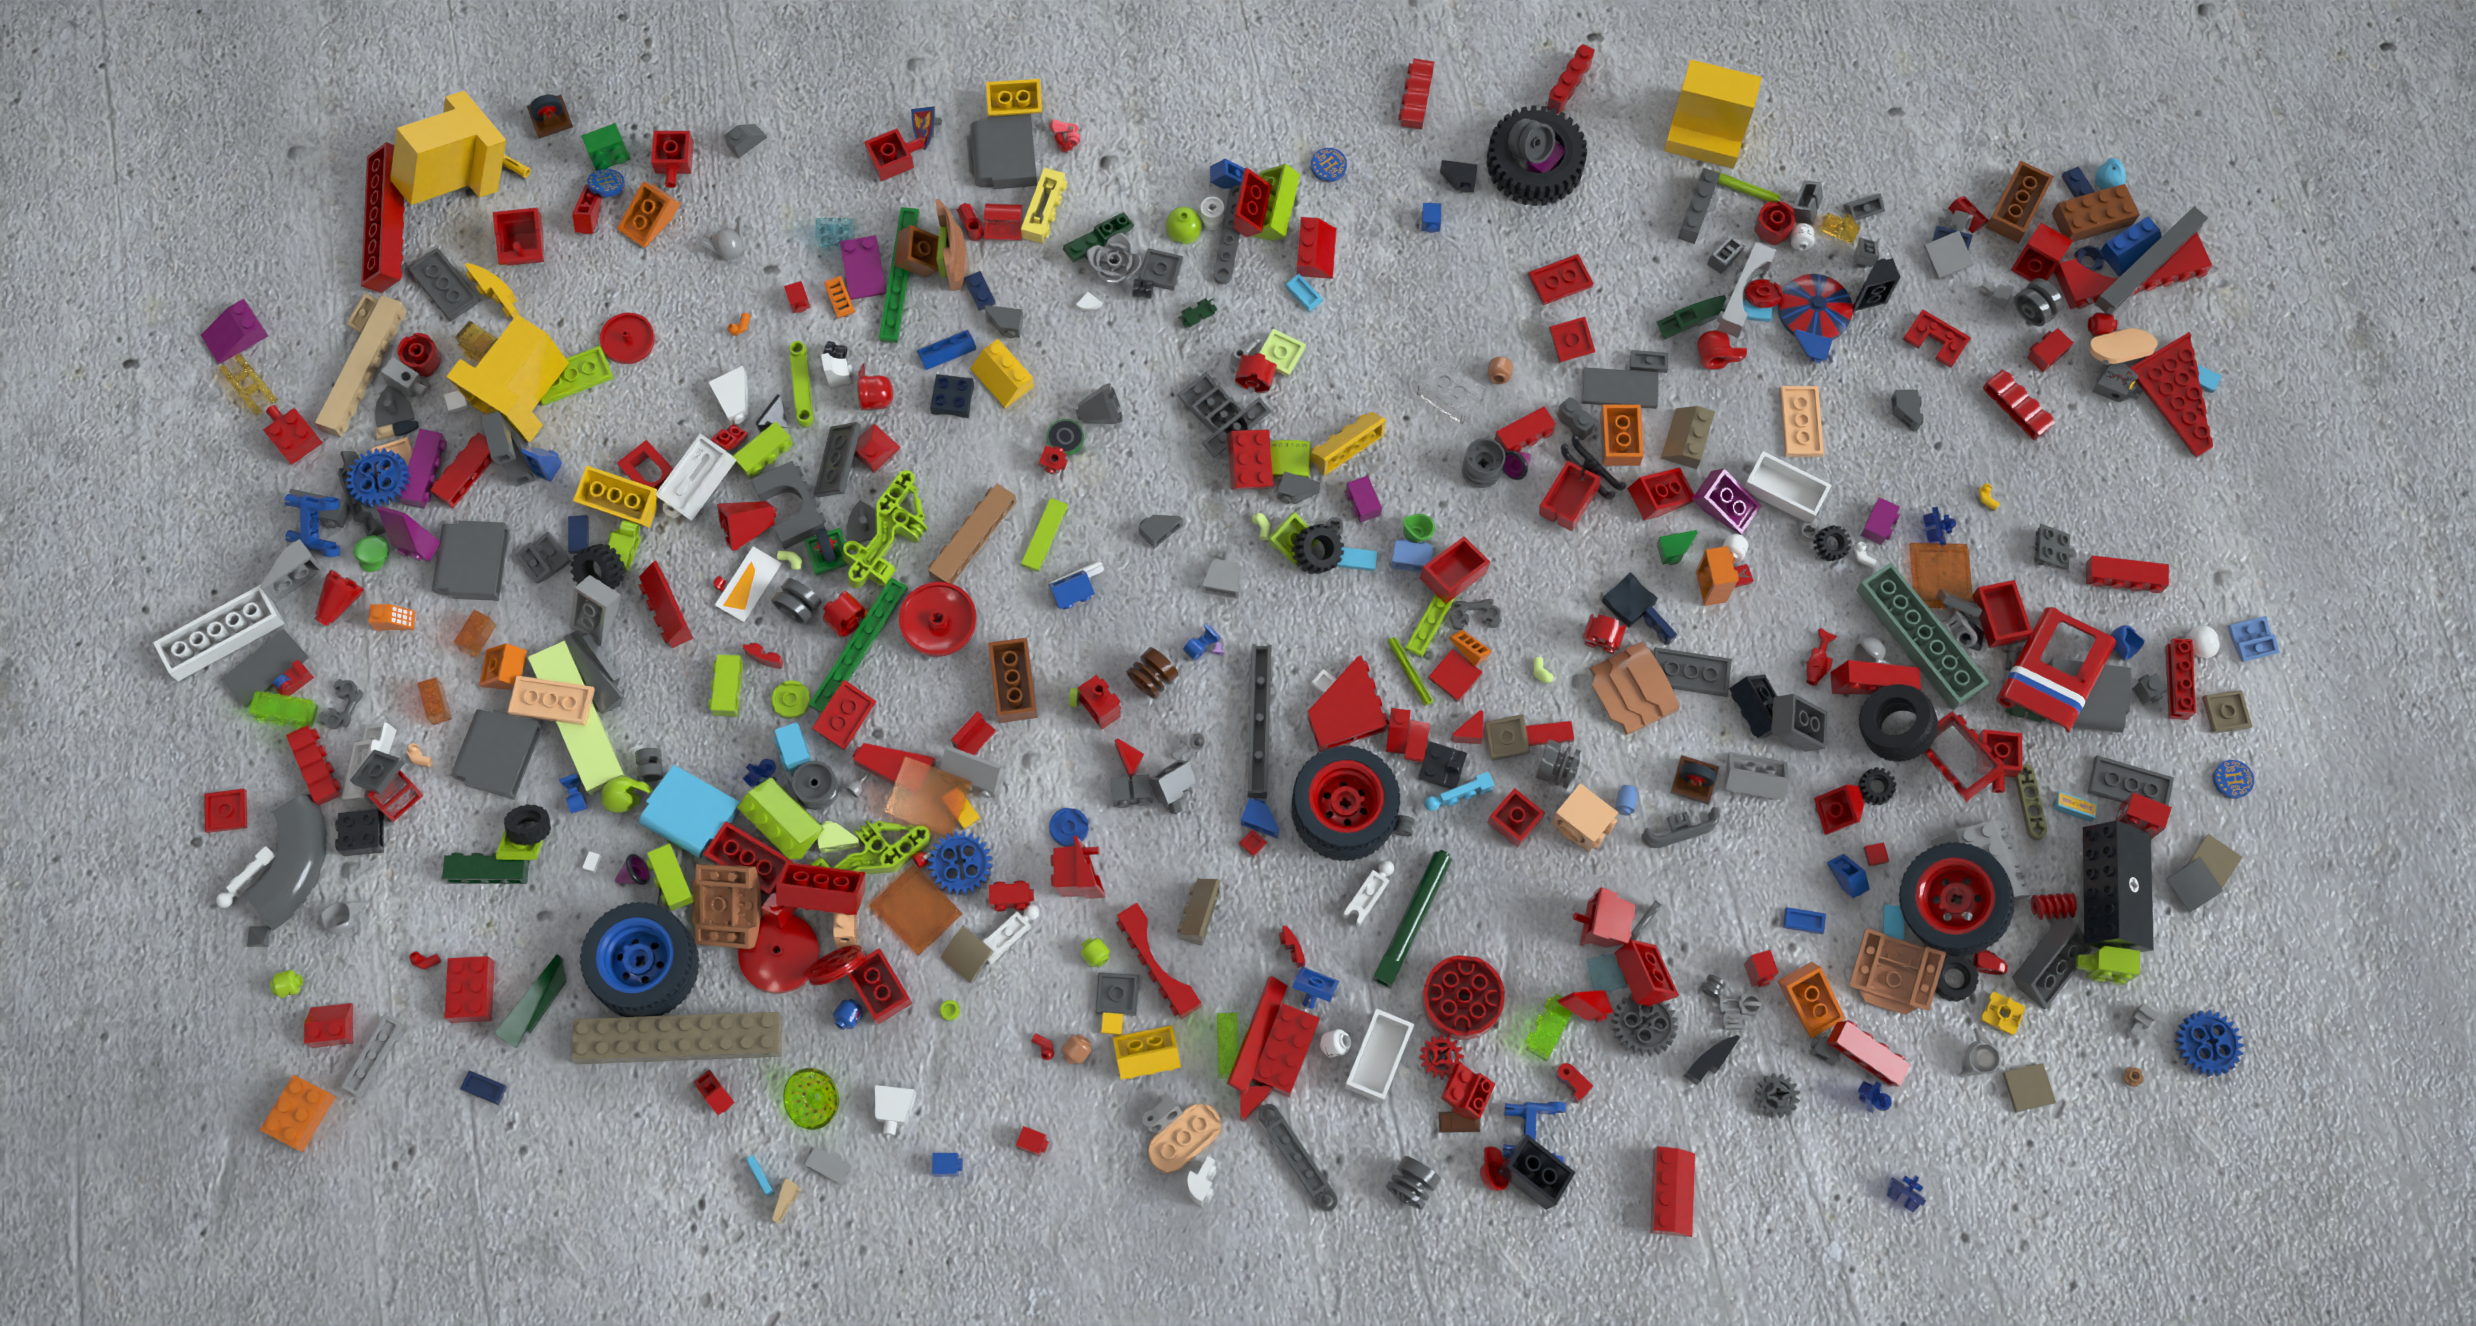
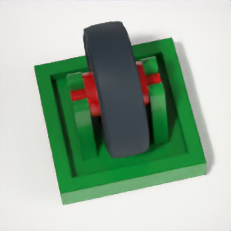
[804,528,849,576]

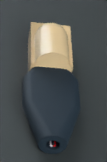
[375,420,419,441]

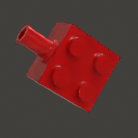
[864,128,925,181]
[651,131,694,188]
[263,405,323,465]
[1077,675,1121,730]
[1976,729,2022,793]

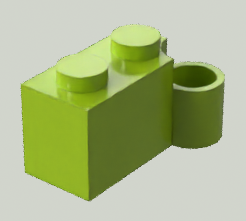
[608,520,641,572]

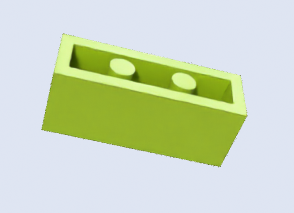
[733,421,793,479]
[708,654,743,717]
[646,843,694,911]

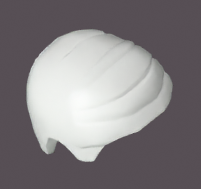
[2185,626,2220,658]

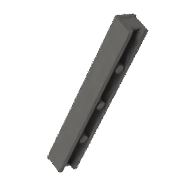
[2094,206,2208,316]
[1247,644,1272,798]

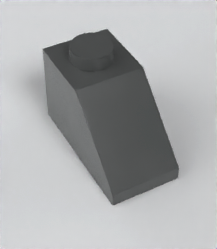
[724,124,767,158]
[985,305,1023,338]
[1277,471,1321,504]
[1139,515,1183,549]

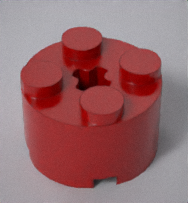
[1754,201,1795,245]
[397,333,442,377]
[1235,353,1277,393]
[823,591,867,637]
[1582,614,1627,654]

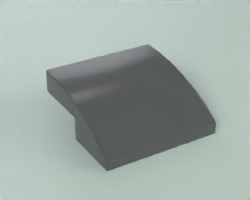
[516,532,571,584]
[2166,857,2223,913]

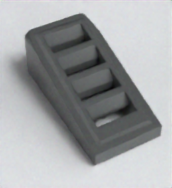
[1707,236,1745,274]

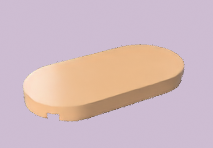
[2089,328,2158,364]
[1149,1104,1221,1173]

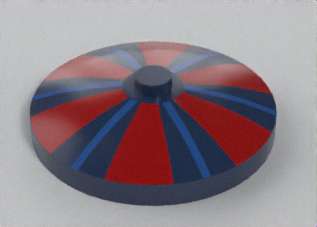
[1778,274,1853,340]

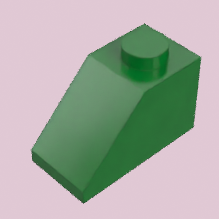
[1657,530,1697,565]

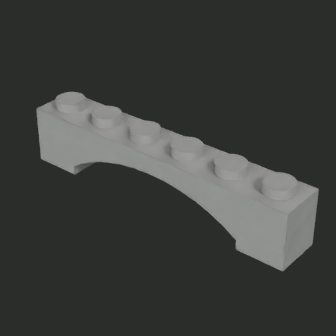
[1717,242,1776,338]

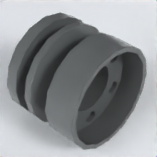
[1462,438,1505,488]
[1535,739,1581,789]
[1386,1156,1441,1210]

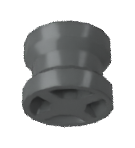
[1393,815,1415,837]
[1701,974,1726,999]

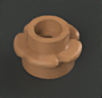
[2123,1067,2144,1087]

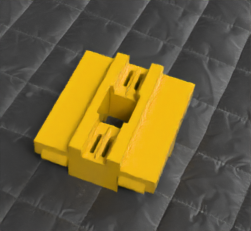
[1980,991,2026,1036]

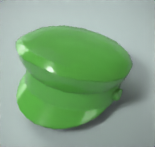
[353,535,389,572]

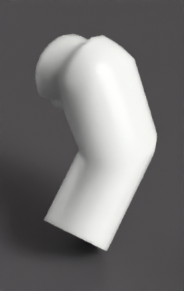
[1854,542,1877,569]

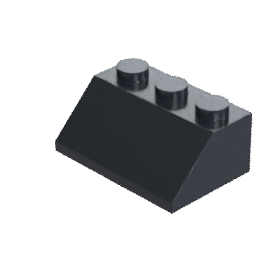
[1853,258,1901,312]
[1729,674,1777,739]
[1497,1134,1576,1210]

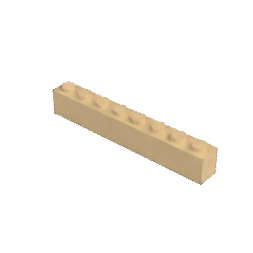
[315,295,407,437]

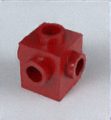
[1038,445,1068,475]

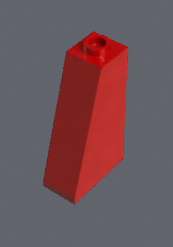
[852,743,936,797]

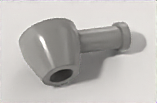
[1231,337,1261,367]
[1172,732,1207,760]

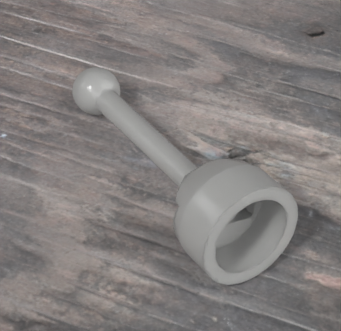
[845,771,870,798]

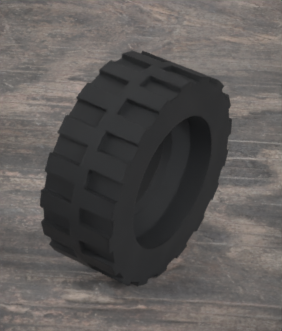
[504,804,551,846]
[1935,955,1979,1002]

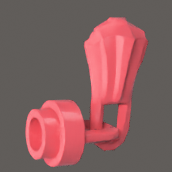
[1049,119,1081,146]

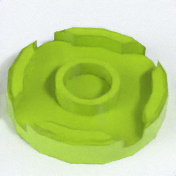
[771,680,811,719]

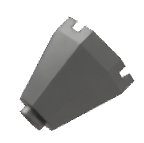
[1076,383,1123,424]

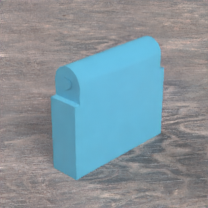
[639,764,741,858]

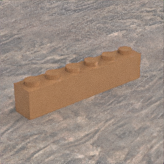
[928,483,1016,584]

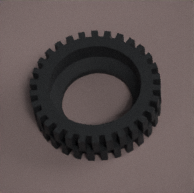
[1486,105,1587,206]

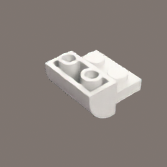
[1188,1156,1217,1207]

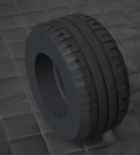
[1859,684,1938,762]

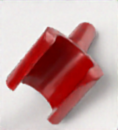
[713,576,726,592]

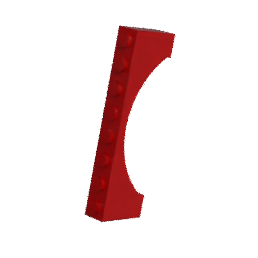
[2054,232,2213,309]

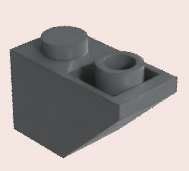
[1891,390,1924,432]

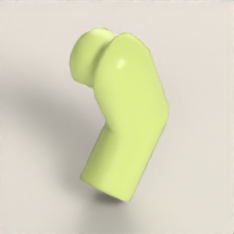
[1252,513,1271,540]
[1533,657,1553,683]

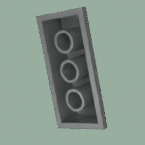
[2012,918,2092,1009]

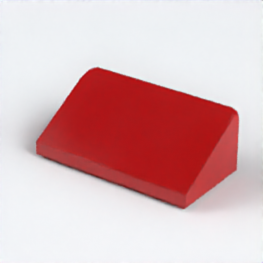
[1948,196,1989,233]

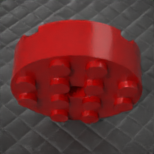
[1422,955,1505,1040]

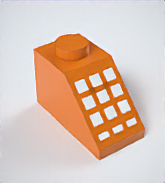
[368,604,416,631]

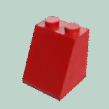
[2011,223,2073,282]

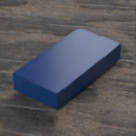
[1783,907,1826,934]

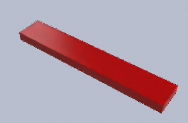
[1226,976,1288,1093]

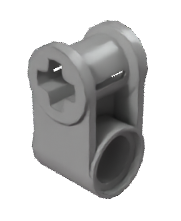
[1941,610,1977,648]

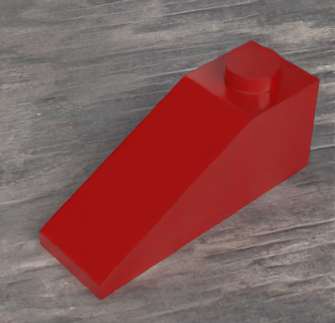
[572,184,602,234]
[1558,990,1613,1023]

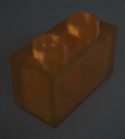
[454,610,497,658]
[417,677,452,725]

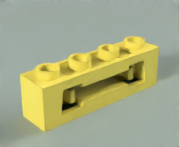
[1021,168,1068,244]

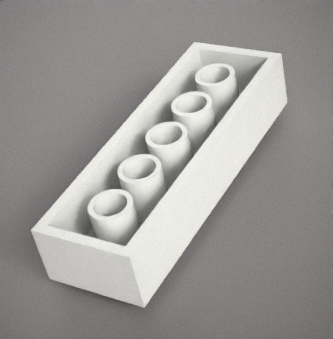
[153,585,285,681]

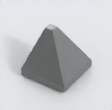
[247,926,270,947]

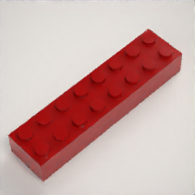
[361,142,405,293]

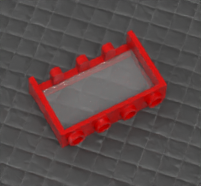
[1924,711,2005,803]

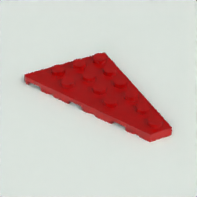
[2130,332,2213,458]

